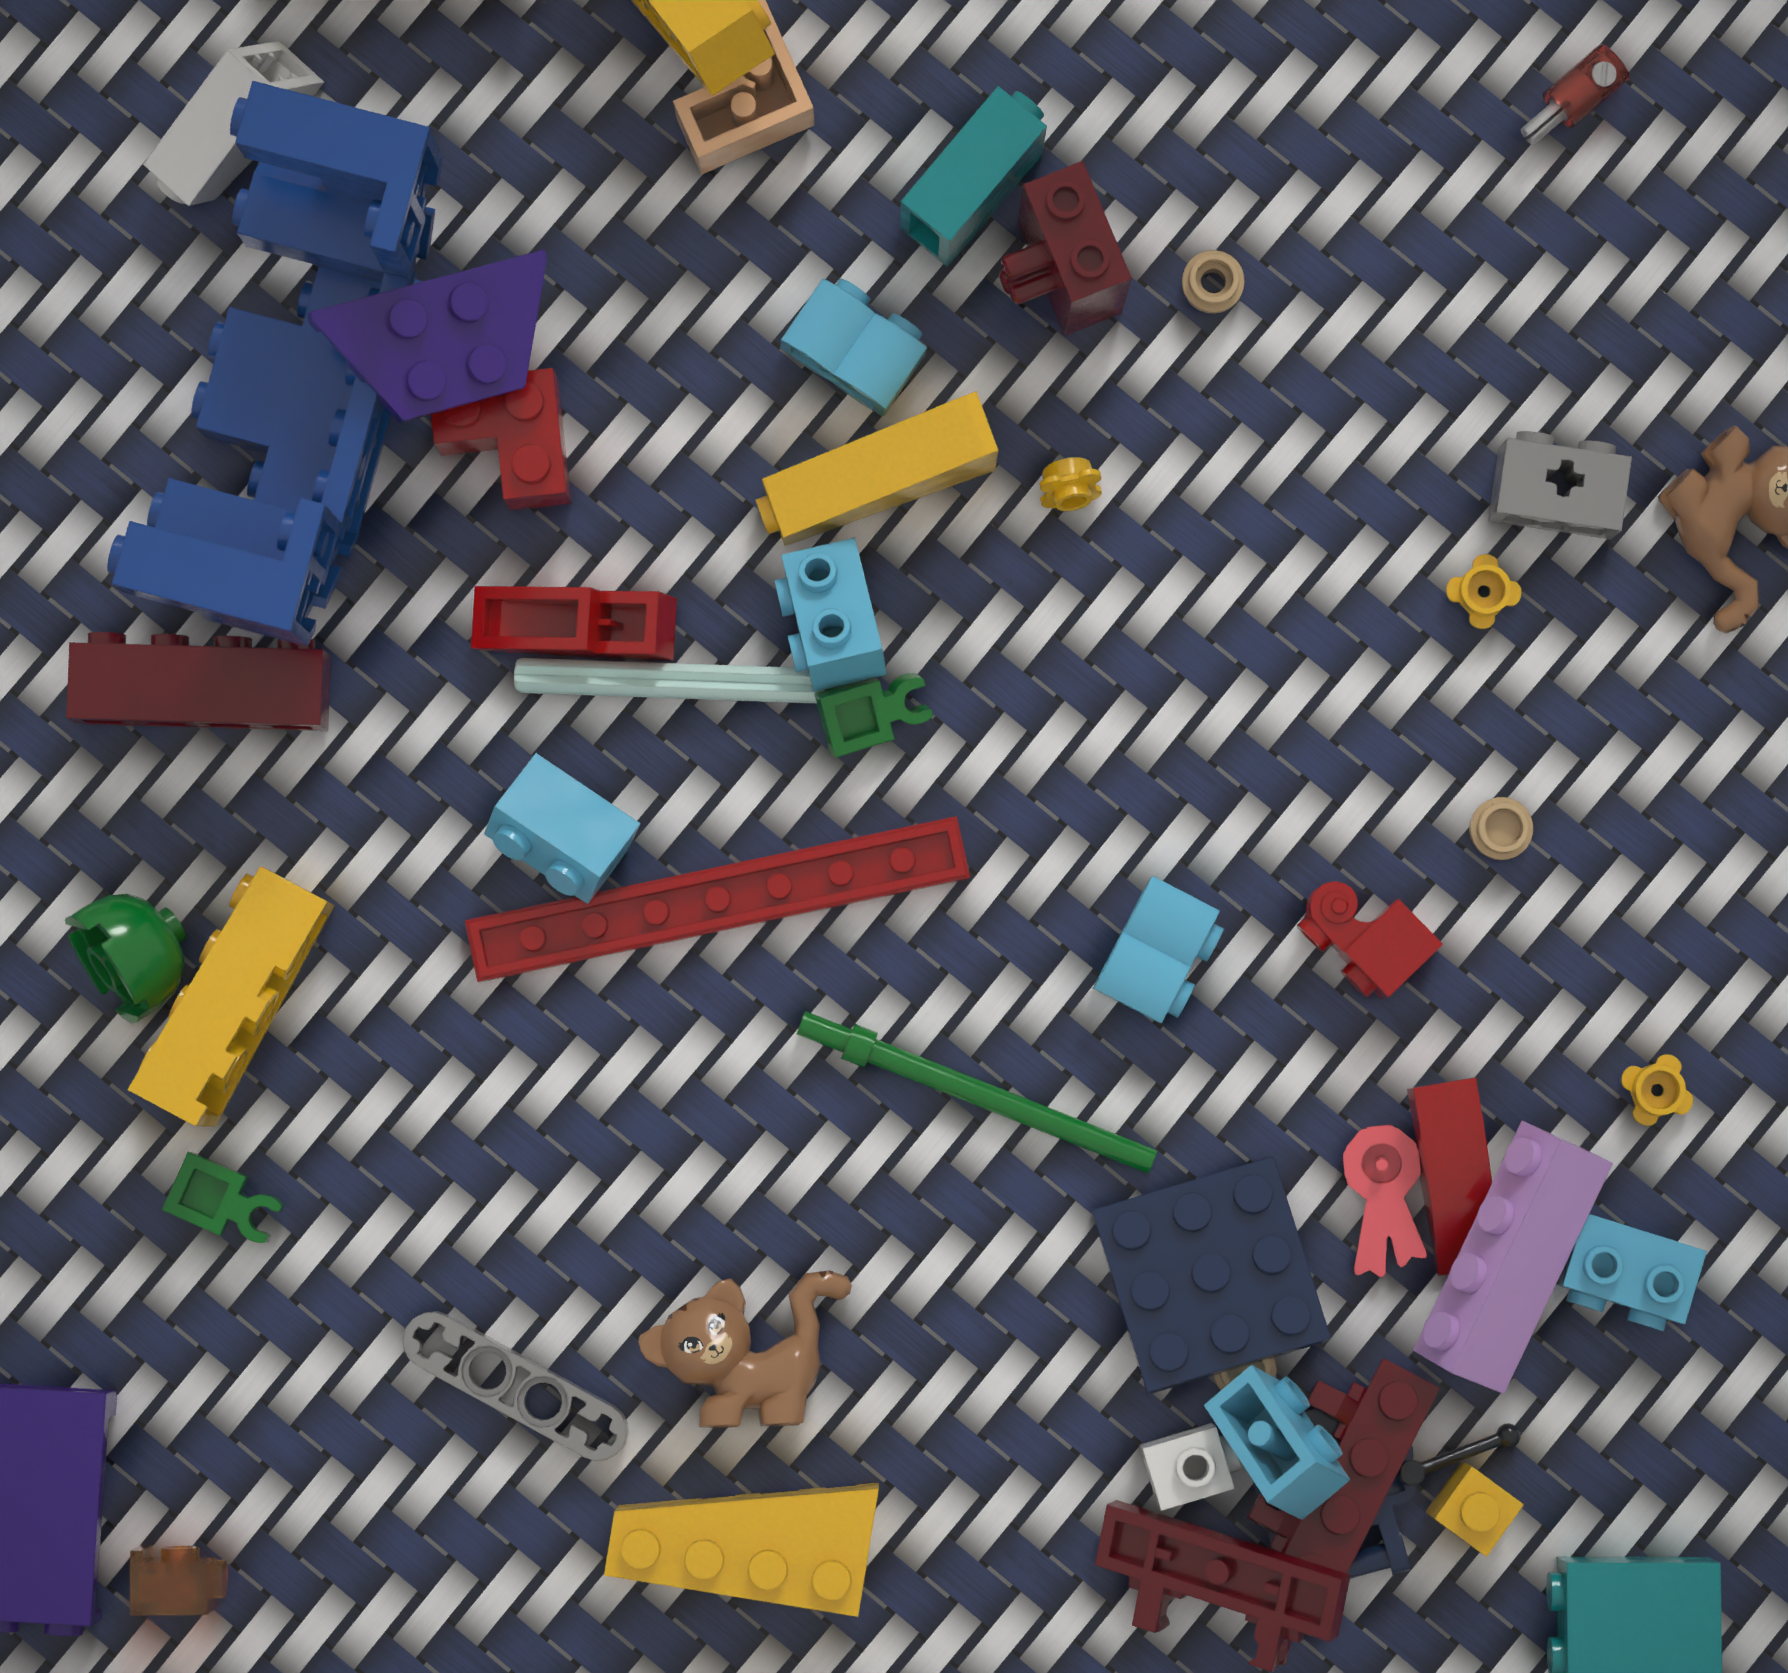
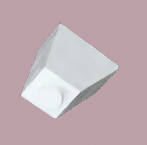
[143,41,324,206]

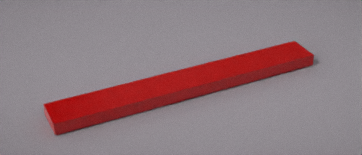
[465,816,970,983]

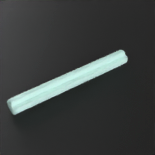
[514,658,825,703]

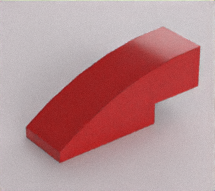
[471,586,677,660]
[1407,1077,1492,1276]

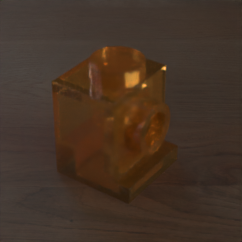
[130,1545,228,1616]

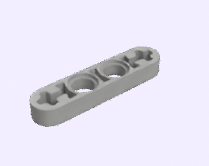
[403,1311,629,1461]

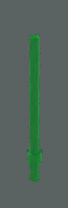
[796,1011,1157,1174]

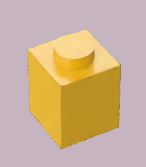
[1425,1461,1524,1557]

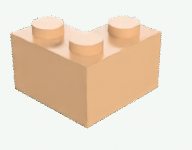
[673,0,815,175]

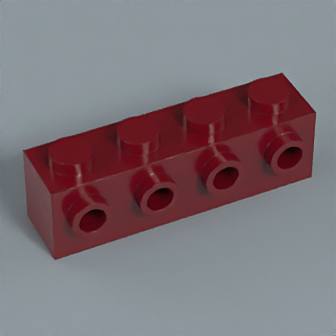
[66,632,331,731]

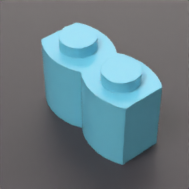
[780,278,927,417]
[1092,876,1224,1023]

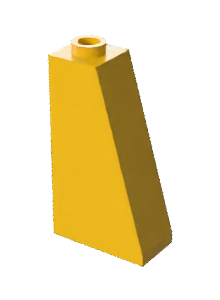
[755,391,998,546]

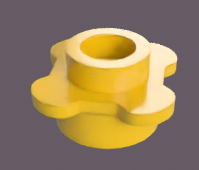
[1039,457,1102,511]
[1446,554,1522,629]
[1621,1054,1693,1126]

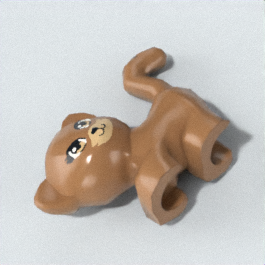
[1658,425,1788,634]
[639,1270,852,1428]

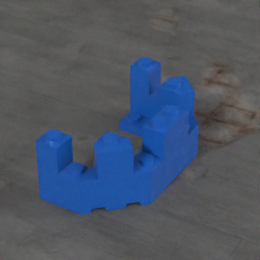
[107,80,443,647]

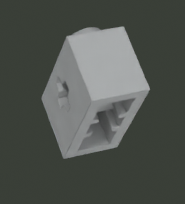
[1488,431,1632,540]

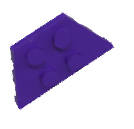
[307,249,547,423]

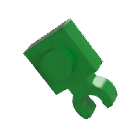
[814,673,933,758]
[162,1152,285,1243]

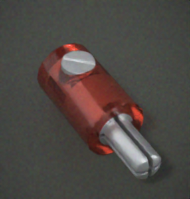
[1521,44,1630,145]

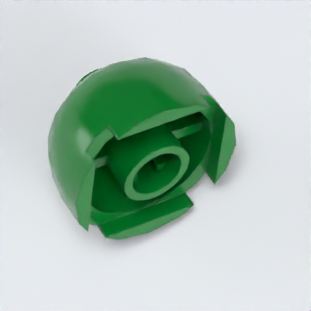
[65,894,186,1024]

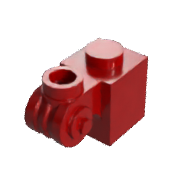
[1297,881,1443,999]

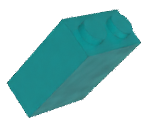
[900,86,1047,268]
[1546,1557,1722,1673]

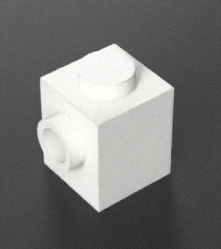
[1139,1423,1241,1511]

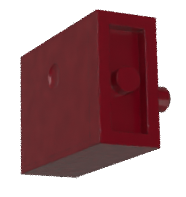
[999,161,1132,336]

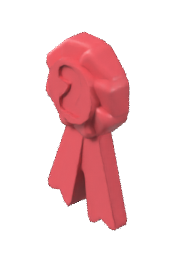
[1343,1124,1427,1277]

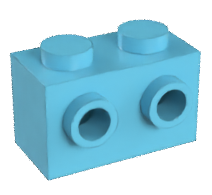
[774,537,887,692]
[484,753,641,904]
[1556,1214,1707,1331]
[1204,1365,1350,1520]

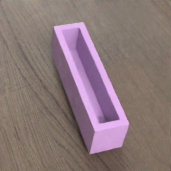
[1413,1121,1613,1394]

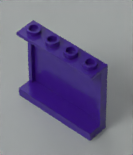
[0,1383,118,1636]

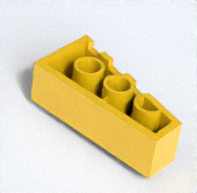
[631,0,775,96]
[127,866,335,1127]
[604,1483,879,1617]

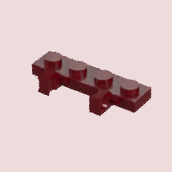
[1247,1358,1440,1573]
[1095,1500,1351,1672]

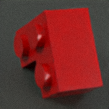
[431,368,572,510]

